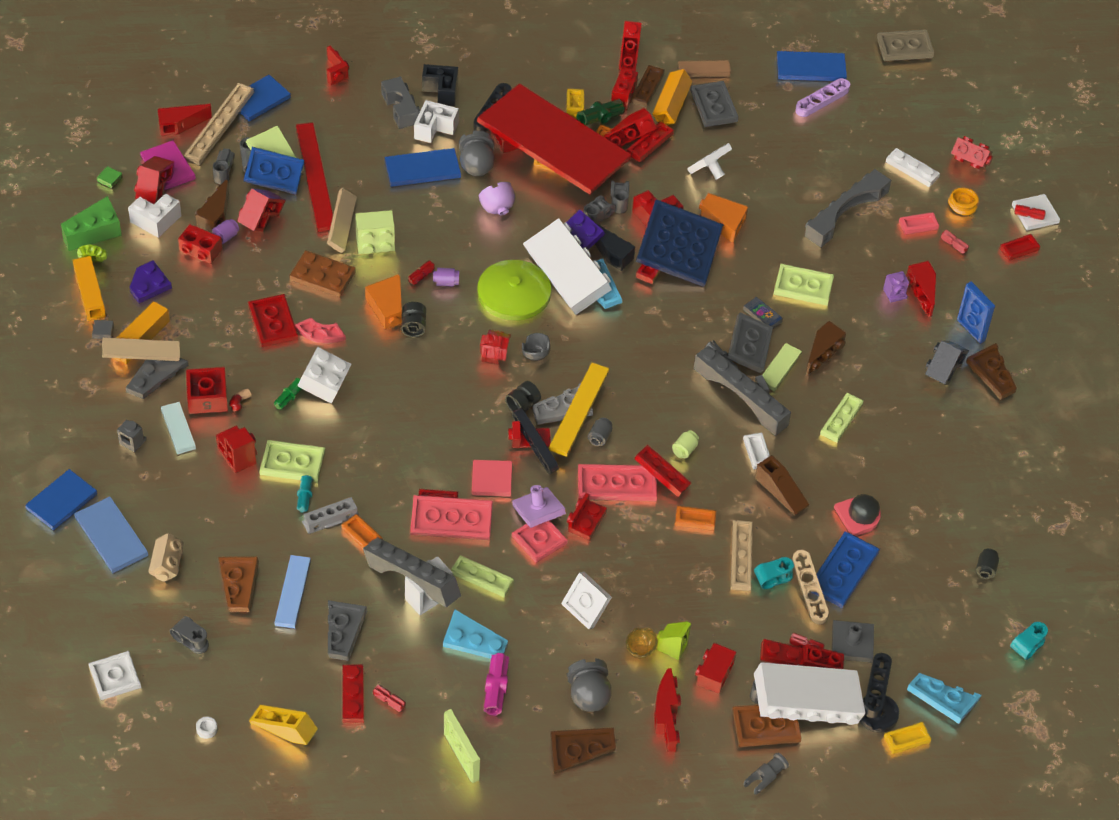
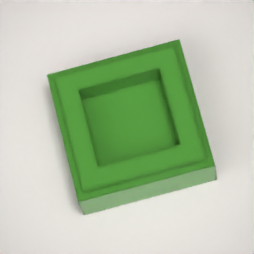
[97,166,123,188]

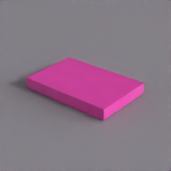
[140,140,196,191]

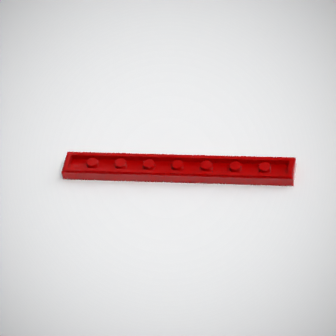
[296,122,333,232]

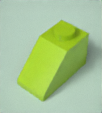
[656,621,691,660]

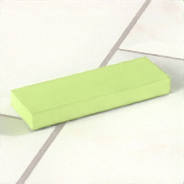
[762,343,802,392]
[820,393,864,443]
[451,555,514,598]

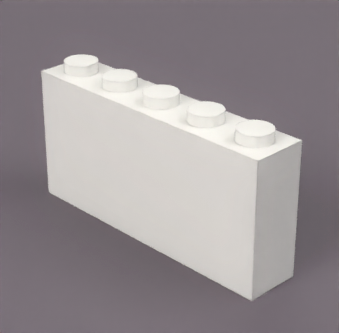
[523,218,612,315]
[754,662,865,725]

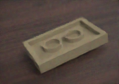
[877,29,934,61]

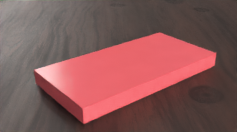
[578,464,657,501]
[410,495,493,540]

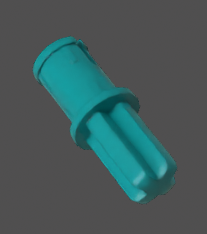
[297,475,313,513]

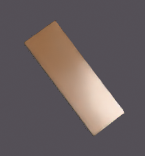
[678,60,731,77]

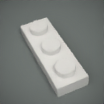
[886,148,940,187]

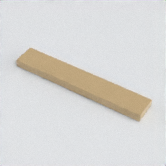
[184,83,254,165]

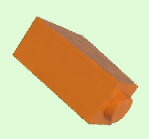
[699,193,748,243]
[365,274,402,329]

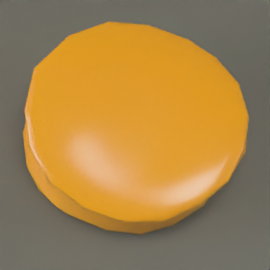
[948,188,979,216]

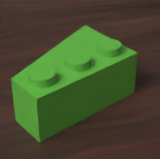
[61,196,122,251]

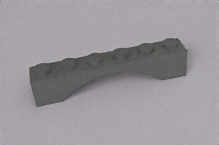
[805,169,891,247]
[694,345,791,436]
[363,537,461,607]

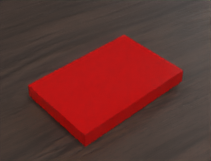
[248,294,298,347]

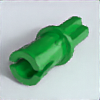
[274,378,302,410]

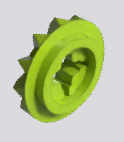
[77,244,107,263]

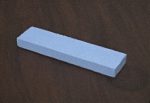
[275,555,311,629]

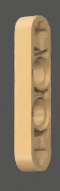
[792,550,829,625]

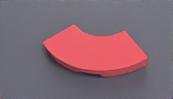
[295,318,346,343]

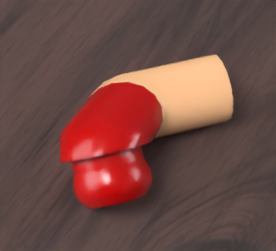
[229,388,251,412]

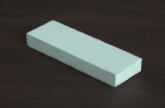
[161,402,196,454]

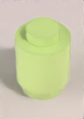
[672,430,699,459]

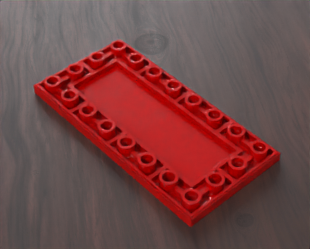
[477,83,631,194]

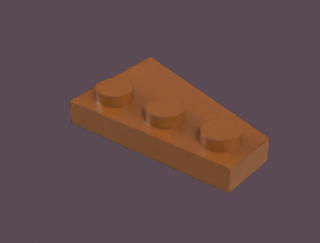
[218,557,259,612]

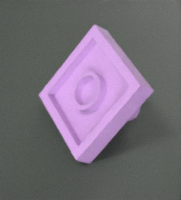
[512,485,566,528]

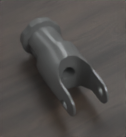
[743,753,789,795]

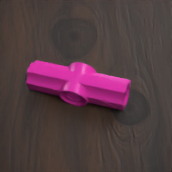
[484,653,509,716]

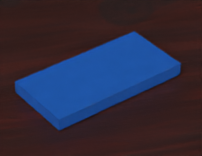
[777,51,847,81]
[385,148,461,187]
[811,531,880,609]

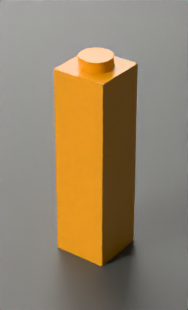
[652,69,693,125]
[72,256,106,321]
[114,301,170,364]

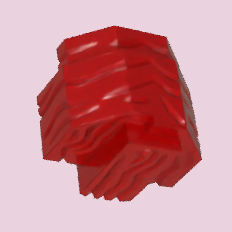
[480,329,511,364]

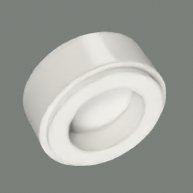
[196,717,218,739]

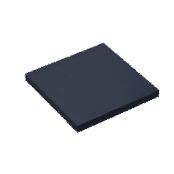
[635,199,723,287]

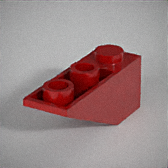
[619,21,642,72]
[158,103,212,136]
[603,108,657,147]
[906,261,936,317]

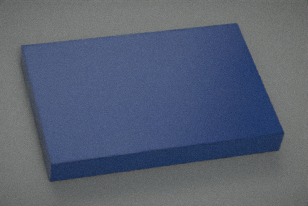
[239,75,291,122]
[243,147,305,195]
[957,281,995,344]
[25,469,97,531]

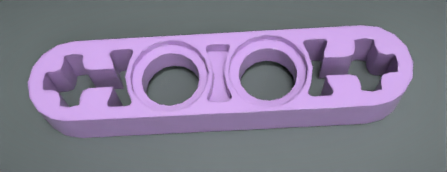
[795,78,850,117]

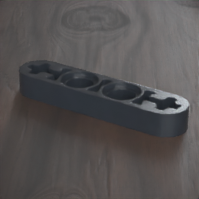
[473,83,512,132]
[512,408,559,474]
[864,653,892,718]

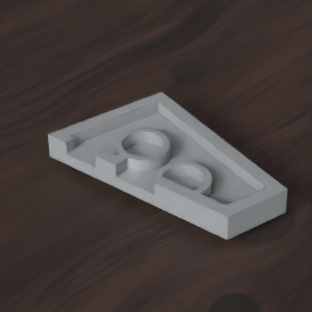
[533,383,593,425]

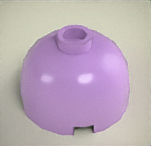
[479,182,515,216]

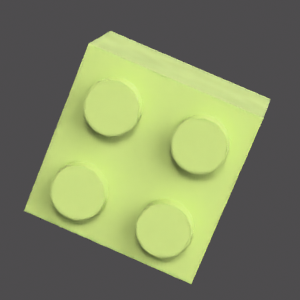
[355,210,395,254]

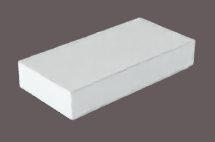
[743,432,770,470]

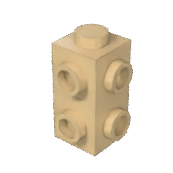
[148,533,184,582]

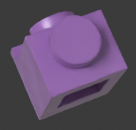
[883,271,909,303]

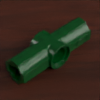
[576,99,625,125]

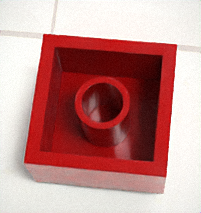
[186,367,228,414]

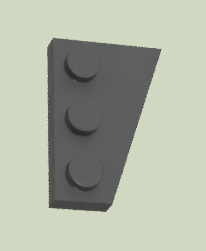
[126,358,189,399]
[328,600,367,661]

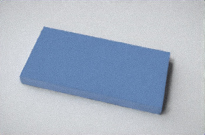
[74,496,148,574]

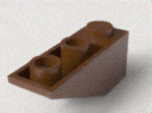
[195,180,229,233]
[806,321,846,375]
[755,455,809,516]

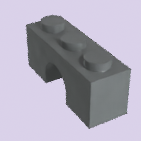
[381,76,420,129]

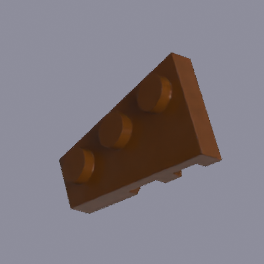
[550,728,616,774]

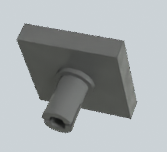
[832,620,874,663]

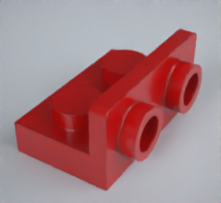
[567,493,607,541]

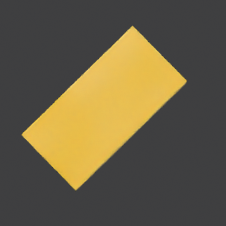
[884,722,931,754]

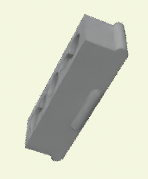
[302,497,359,534]

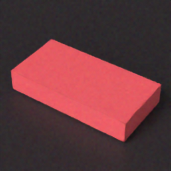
[899,212,939,235]

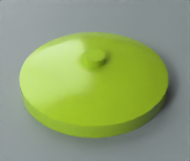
[477,260,551,321]

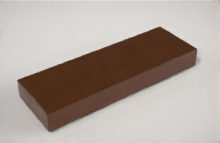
[631,65,665,108]

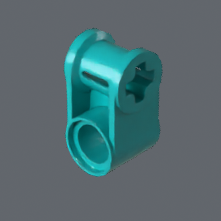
[754,557,794,589]
[1010,622,1048,660]

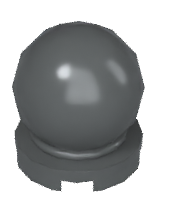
[459,131,495,177]
[567,658,611,712]

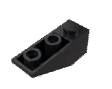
[595,223,635,271]

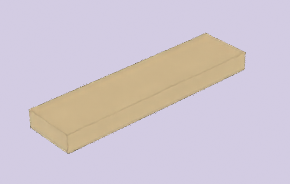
[327,188,357,253]
[102,337,180,361]
[731,520,753,591]

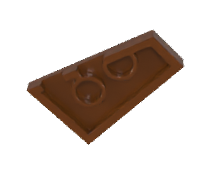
[966,343,1017,400]

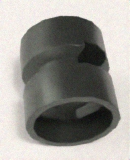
[401,302,426,337]
[505,381,541,412]

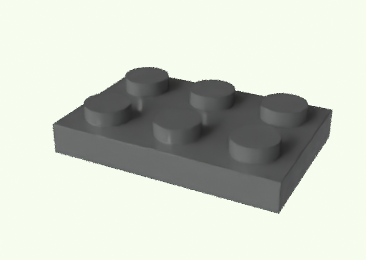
[690,81,739,127]
[727,312,773,373]

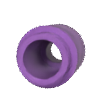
[212,219,239,244]
[433,267,459,287]

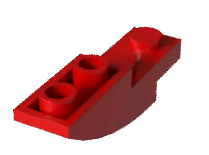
[760,639,844,669]
[654,668,681,752]

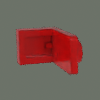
[327,46,349,85]
[508,421,551,448]

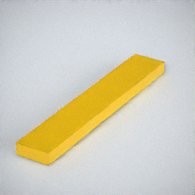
[549,363,609,457]

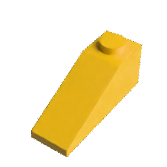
[249,705,318,745]

